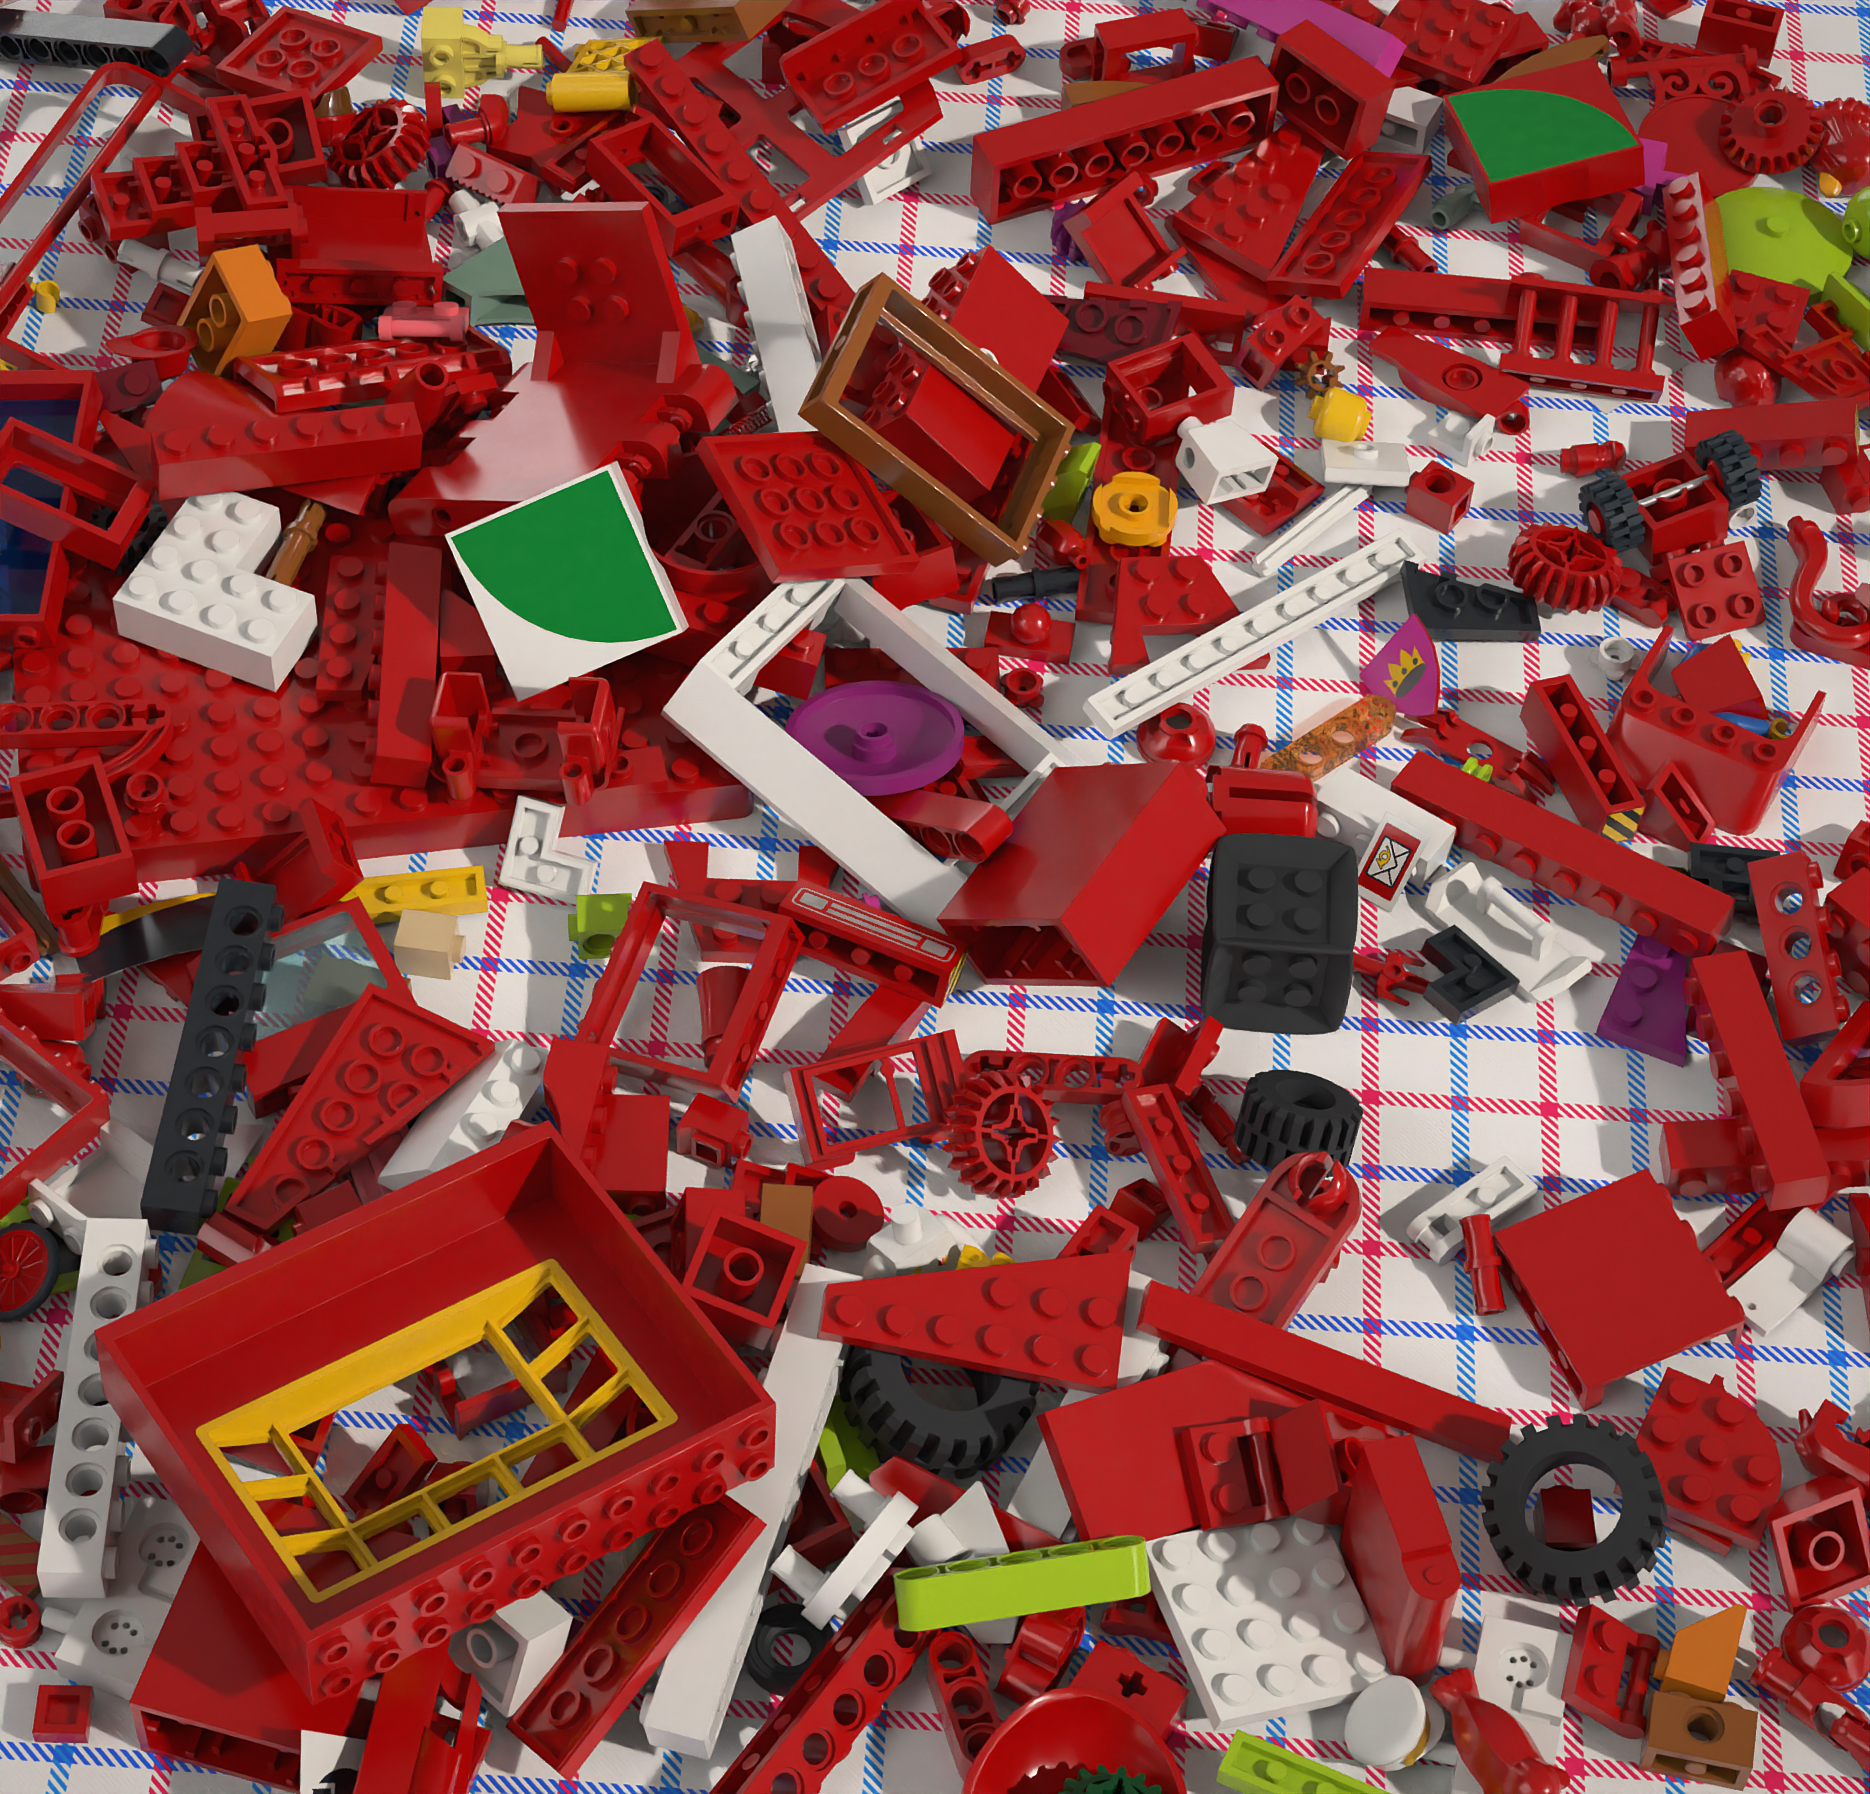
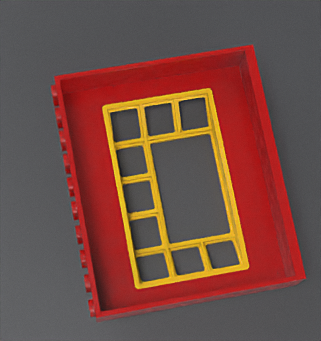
[94,1120,776,1706]

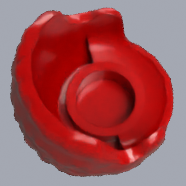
[1714,347,1782,408]

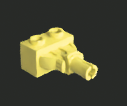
[421,7,543,99]

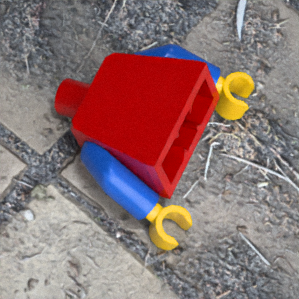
[1670,634,1790,740]

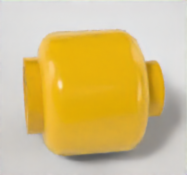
[1307,387,1372,442]

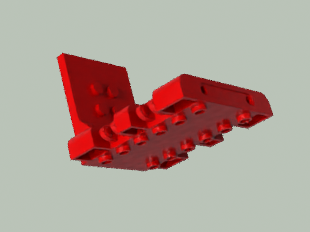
[388,202,739,536]

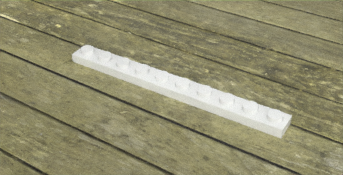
[1082,528,1427,740]

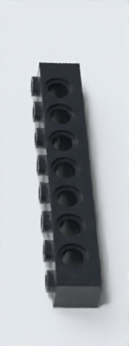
[140,878,285,1236]

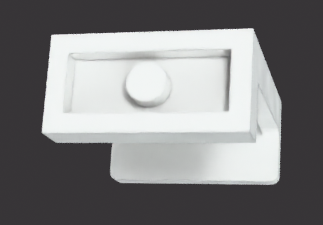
[28,1117,183,1255]

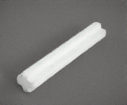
[1251,483,1374,577]

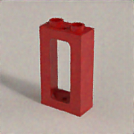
[585,114,741,258]
[0,416,156,570]

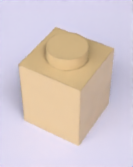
[393,909,466,980]

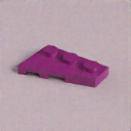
[1595,934,1686,1068]

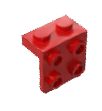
[1648,539,1766,642]

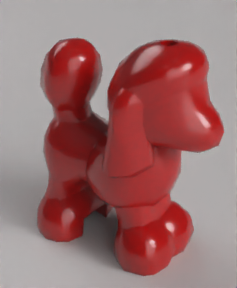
[1553,0,1642,64]

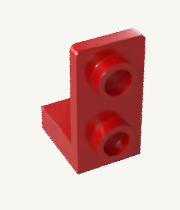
[1232,295,1325,392]

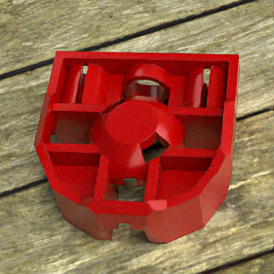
[159,0,271,100]

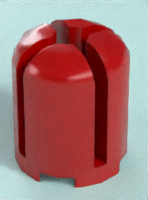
[1205,765,1318,855]

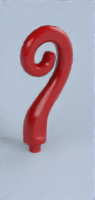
[1787,516,1870,649]

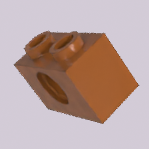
[1639,1691,1758,1791]

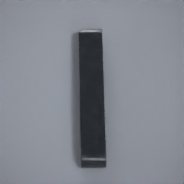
[0,8,193,77]

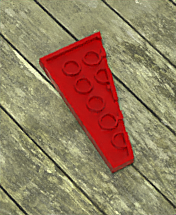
[1171,119,1328,283]
[223,982,495,1236]
[817,1250,1132,1395]

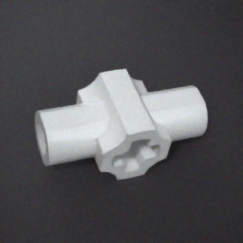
[449,188,505,250]

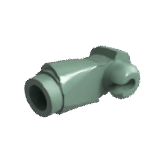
[1429,183,1484,229]

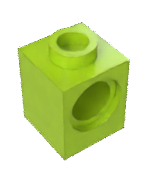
[568,893,632,959]

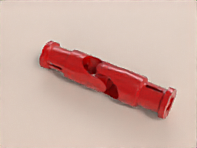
[1749,1646,1870,1774]

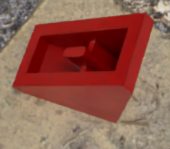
[1637,759,1717,853]

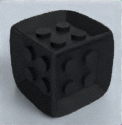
[1200,833,1358,1035]

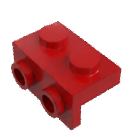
[1128,1015,1224,1104]

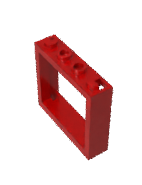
[574,881,805,1104]

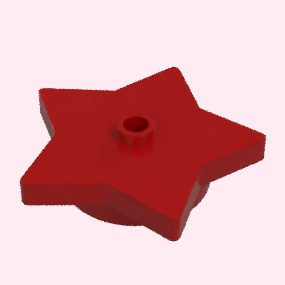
[486,86,613,197]

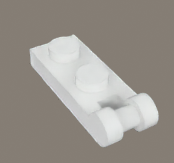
[1406,1155,1538,1266]

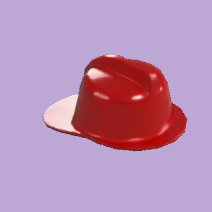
[105,325,199,383]

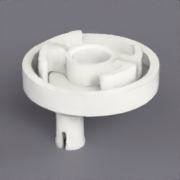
[768,1468,919,1630]

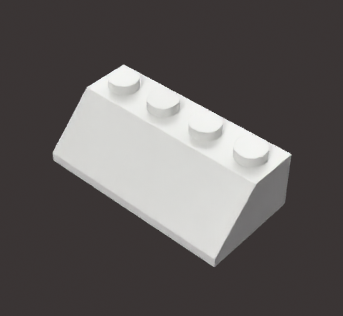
[377,1039,548,1191]

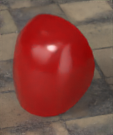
[961,1686,1187,1794]

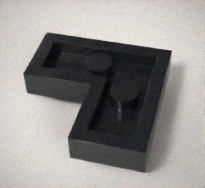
[1420,924,1520,1026]

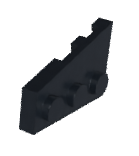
[1400,560,1542,641]

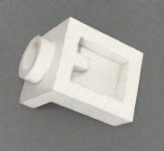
[1426,410,1495,468]

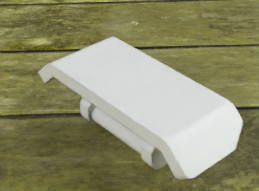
[1424,861,1593,1003]

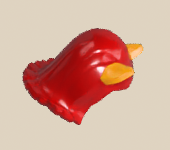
[1803,97,1870,199]

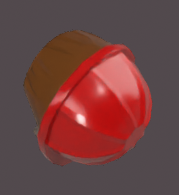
[313,86,357,148]

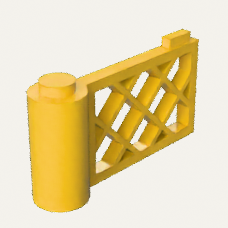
[546,36,664,113]

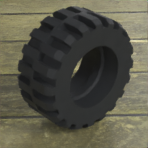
[839,1345,1040,1481]

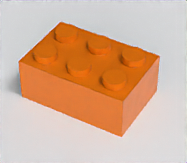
[177,244,293,384]

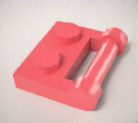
[378,301,469,342]

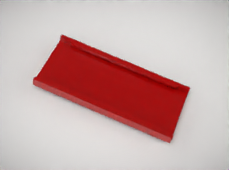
[233,325,512,413]

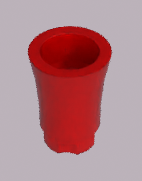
[696,966,750,1070]

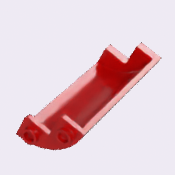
[141,370,414,520]

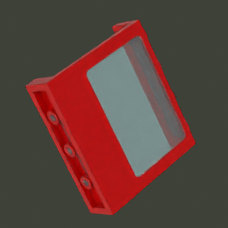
[185,896,418,1120]

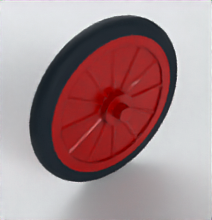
[0,1223,61,1322]

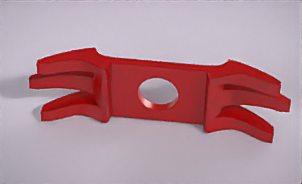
[1400,707,1556,805]

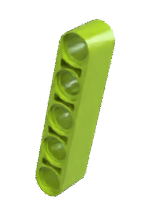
[893,1535,1151,1631]

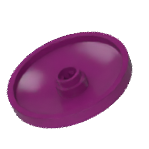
[785,681,964,796]

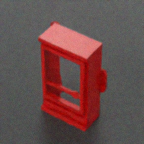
[782,1029,967,1171]

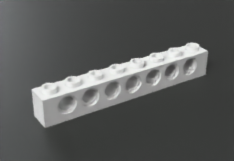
[37,1218,159,1598]

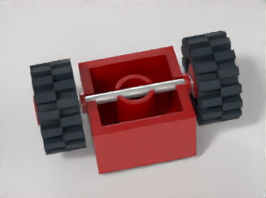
[1578,429,1762,567]

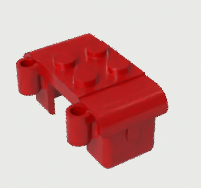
[429,671,625,806]

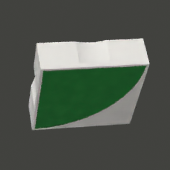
[445,461,689,702]

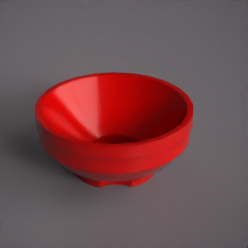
[1136,702,1216,769]
[1779,1604,1870,1694]

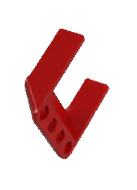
[1605,624,1827,836]

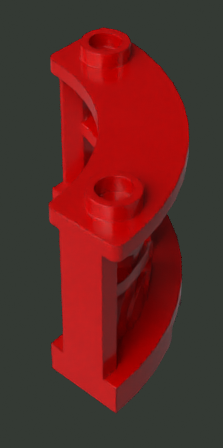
[194,188,309,267]

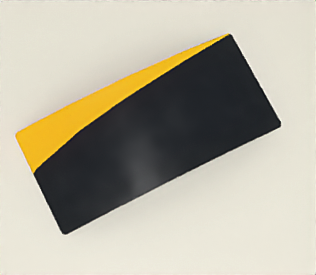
[75,892,252,982]

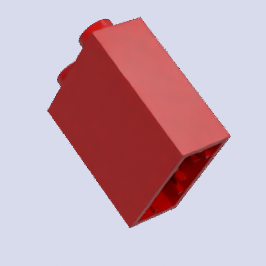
[936,759,1227,987]
[129,1496,421,1794]

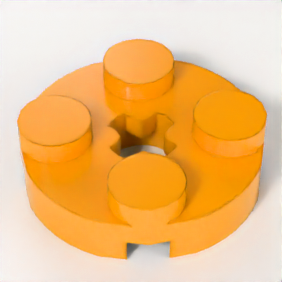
[1092,472,1178,547]

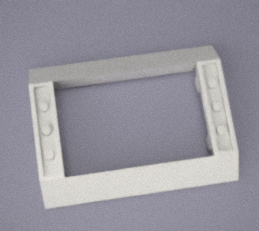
[661,577,1087,935]

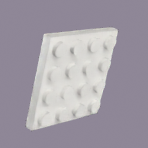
[1146,1513,1393,1731]

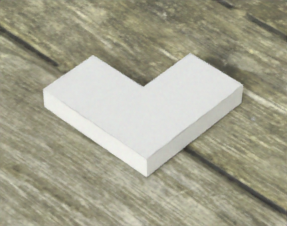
[498,794,598,905]

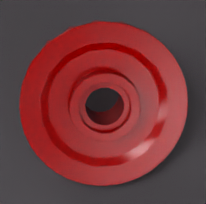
[1719,84,1823,175]

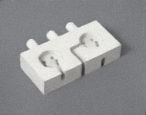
[41,1492,200,1701]
[1421,1614,1573,1794]

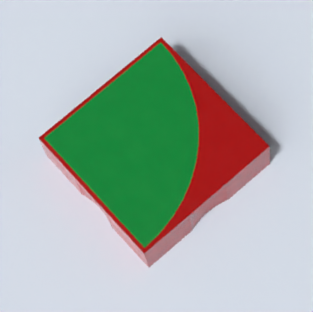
[1443,57,1645,224]

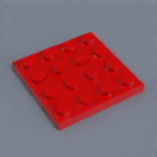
[695,431,921,583]

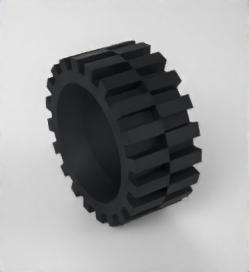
[1481,1414,1668,1607]

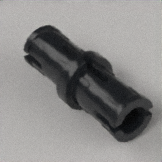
[991,565,1080,605]

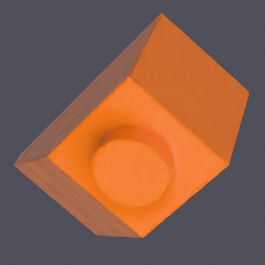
[1652,1604,1748,1703]

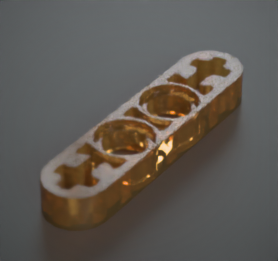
[1260,695,1396,783]

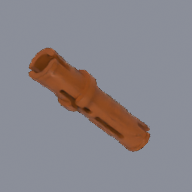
[265,498,328,587]

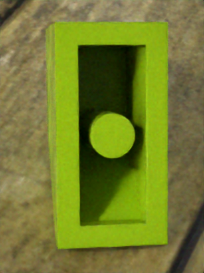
[1041,442,1102,524]

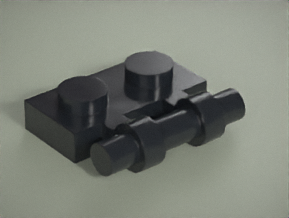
[1687,842,1780,924]

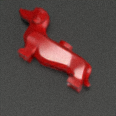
[1794,1399,1870,1511]

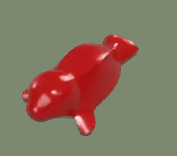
[1429,1667,1571,1794]

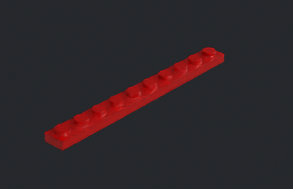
[623,38,880,325]

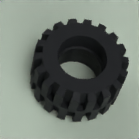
[1233,1070,1363,1178]

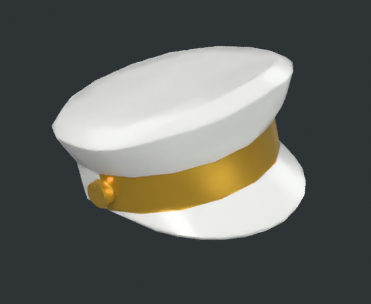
[1344,1675,1445,1771]

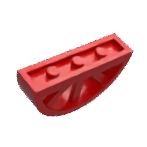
[1799,1000,1870,1127]

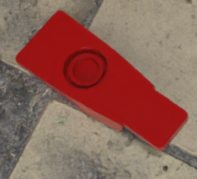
[1369,325,1530,421]

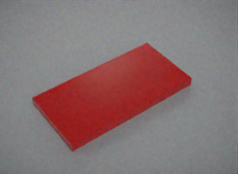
[1036,1333,1316,1542]

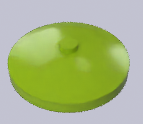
[1715,187,1853,306]

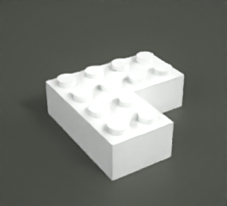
[112,491,319,692]

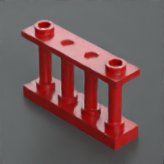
[1497,272,1676,404]

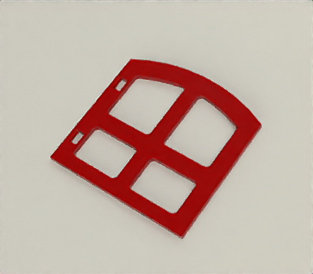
[638,0,943,230]

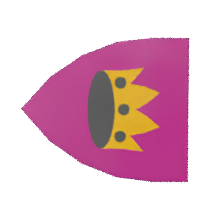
[1359,613,1441,717]

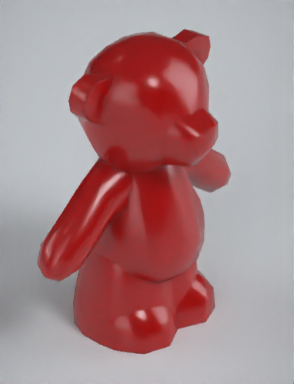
[1588,220,1673,292]

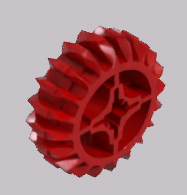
[327,97,432,189]
[1507,522,1623,614]
[939,1070,1062,1200]

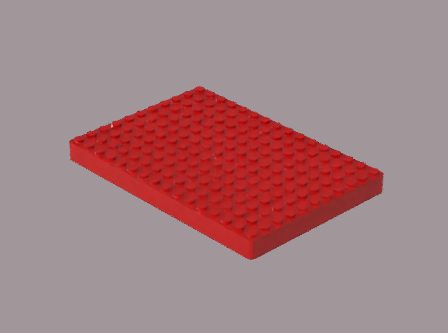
[7,449,754,894]

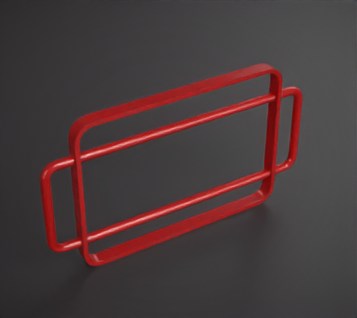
[0,54,350,444]

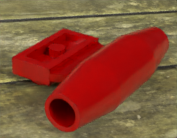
[382,359,498,437]

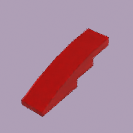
[811,985,932,1104]

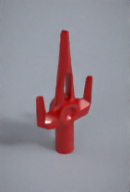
[1353,951,1431,1007]

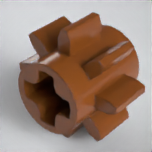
[1293,350,1345,400]

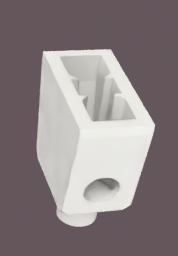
[1175,416,1279,505]

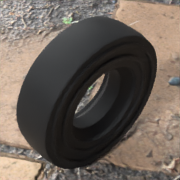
[744,1603,835,1697]

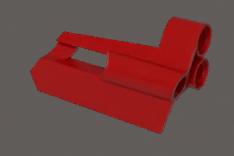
[869,1456,1086,1706]
[352,1635,482,1794]

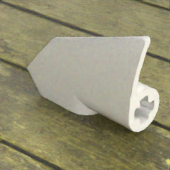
[905,1481,1019,1644]

